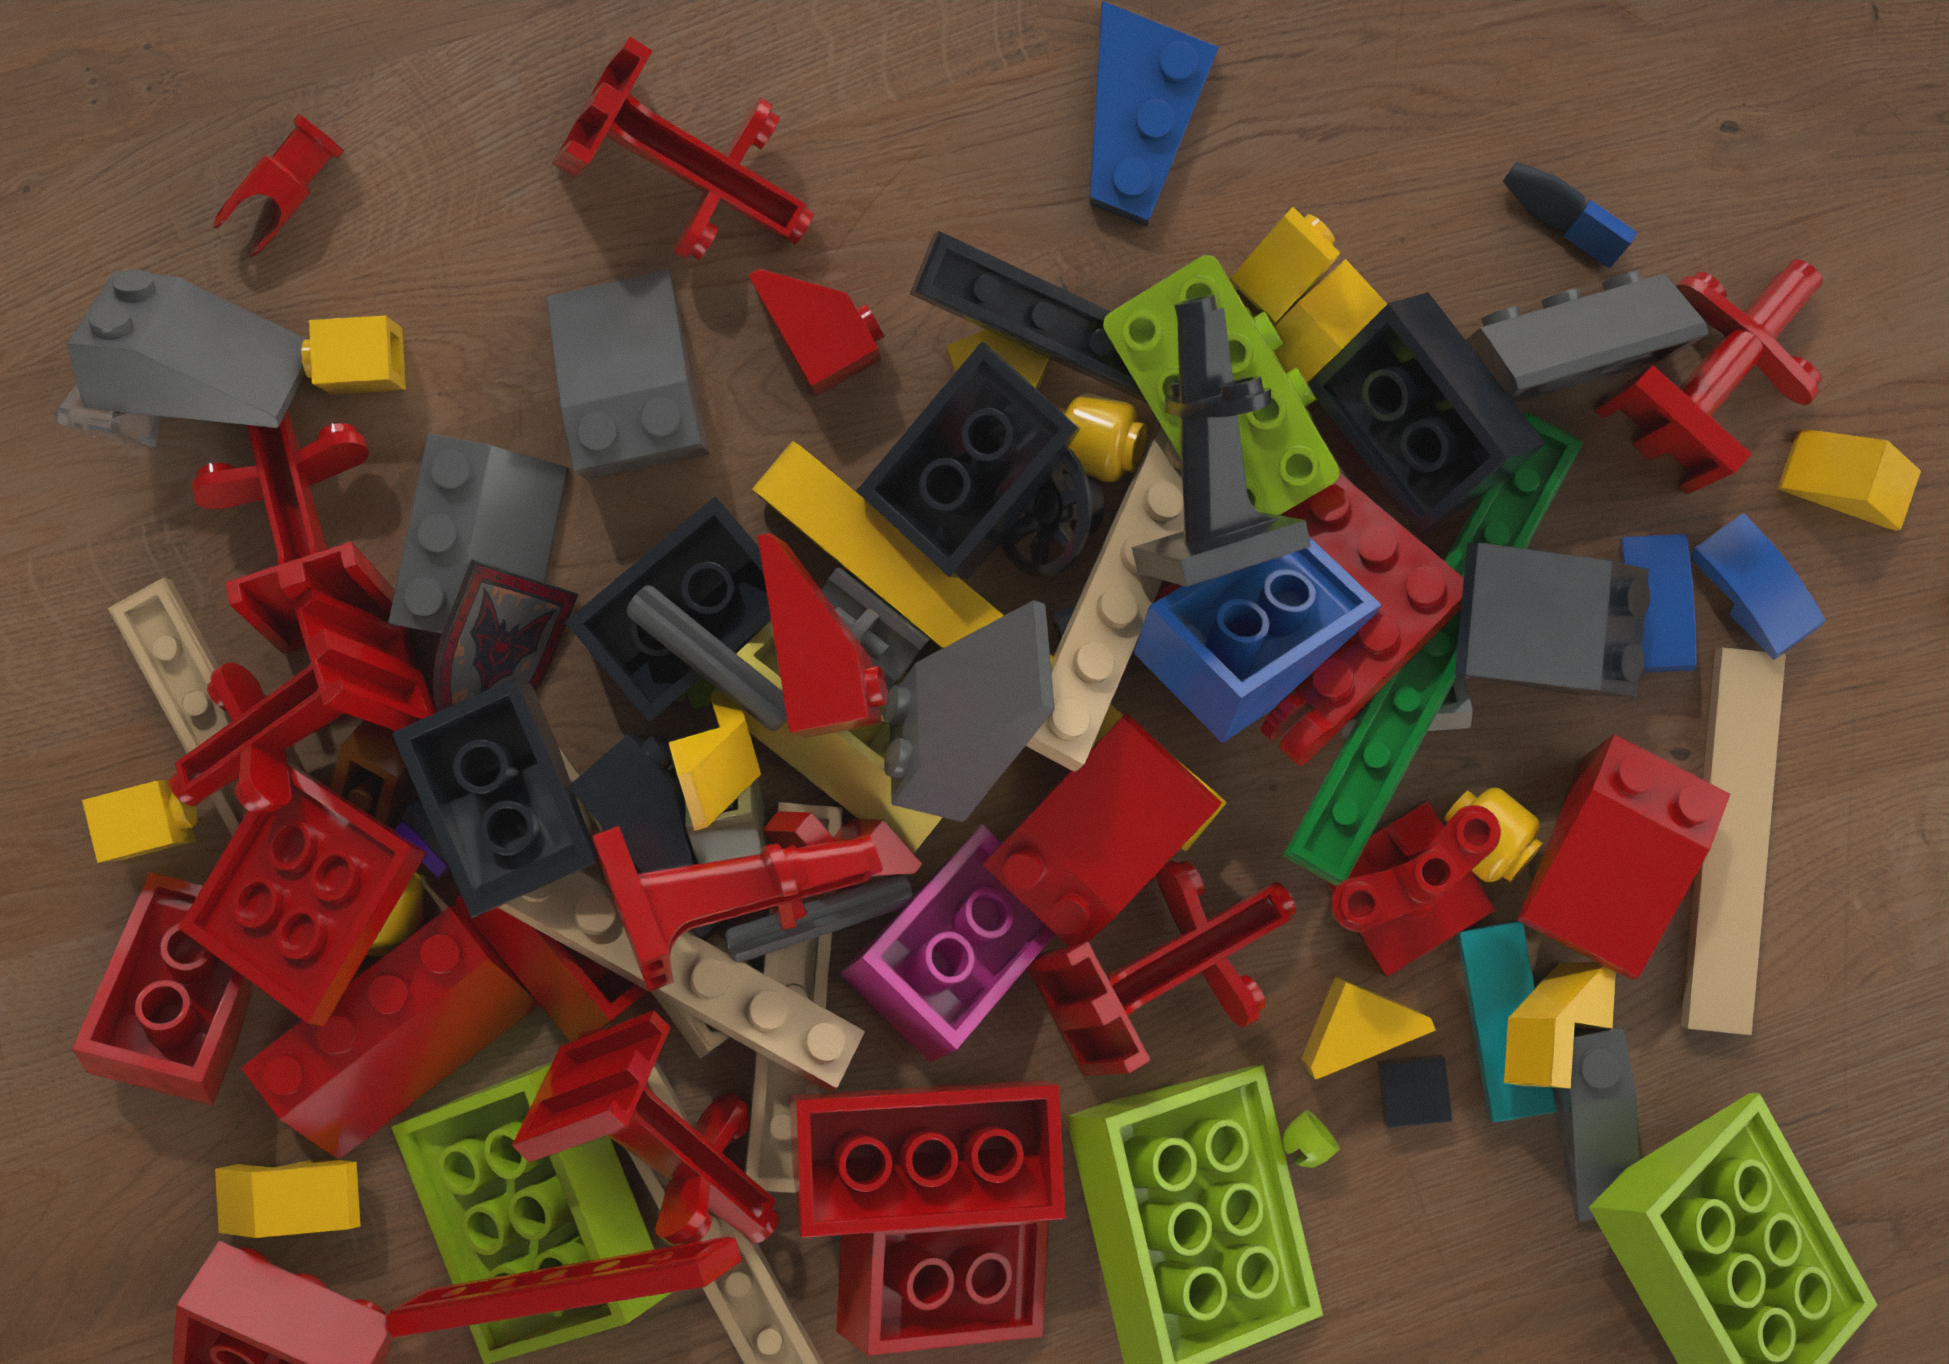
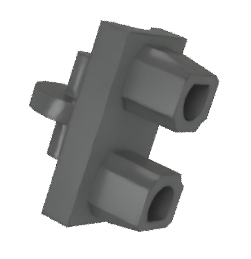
[821,567,930,690]

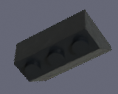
[1308,292,1546,536]
[565,496,771,722]

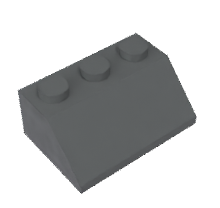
[1466,271,1709,403]
[388,433,569,635]

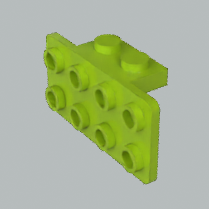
[1103,255,1340,515]

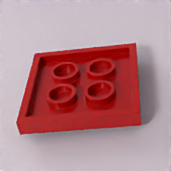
[178,762,427,1027]

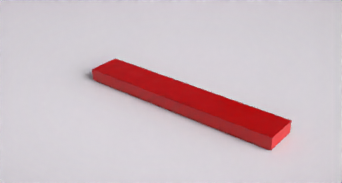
[385,1236,742,1338]

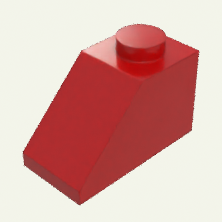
[748,269,885,396]

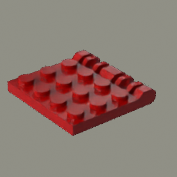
[1153,473,1464,766]

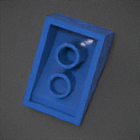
[1134,537,1381,743]

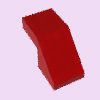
[762,812,922,876]

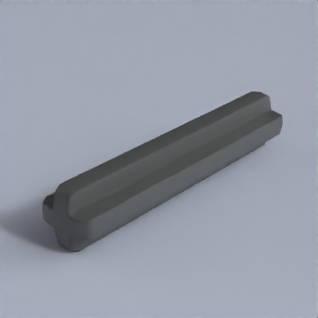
[627,585,787,732]
[725,874,913,962]

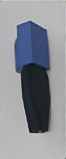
[1502,162,1637,269]

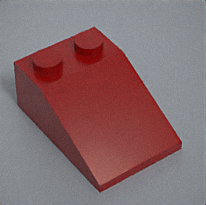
[982,713,1222,946]
[1517,734,1730,980]
[72,872,254,1106]
[836,1220,1049,1356]

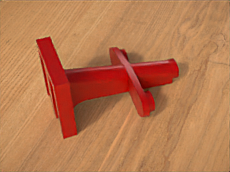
[552,36,814,260]
[1594,259,1823,495]
[191,409,395,654]
[169,589,435,814]
[1324,801,1501,977]
[592,826,883,992]
[1027,860,1296,1076]
[512,1010,779,1245]

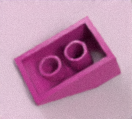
[839,825,1055,1063]

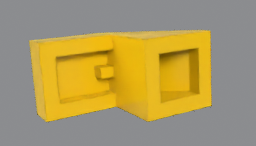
[1274,259,1387,383]
[668,693,761,831]
[1504,962,1616,1089]
[215,1158,361,1238]

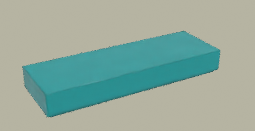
[1456,920,1557,1123]

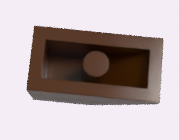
[330,720,416,830]

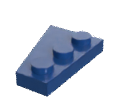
[1089,1,1219,226]

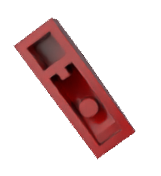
[757,533,888,738]

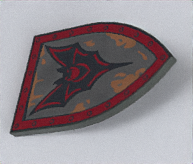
[433,559,579,713]

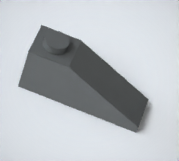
[1553,1025,1639,1222]

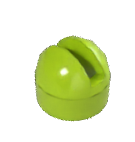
[1282,1110,1340,1168]

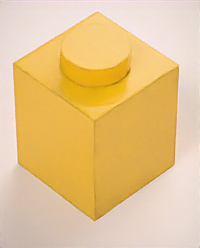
[301,315,406,395]
[82,780,198,863]

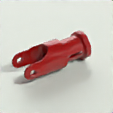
[213,113,344,257]

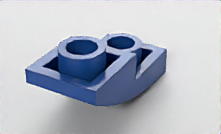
[1690,513,1825,660]
[1618,534,1697,673]

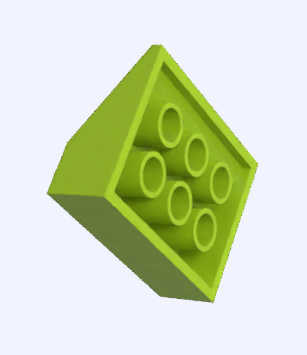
[391,1061,671,1364]
[1066,1065,1323,1364]
[1588,1093,1877,1364]

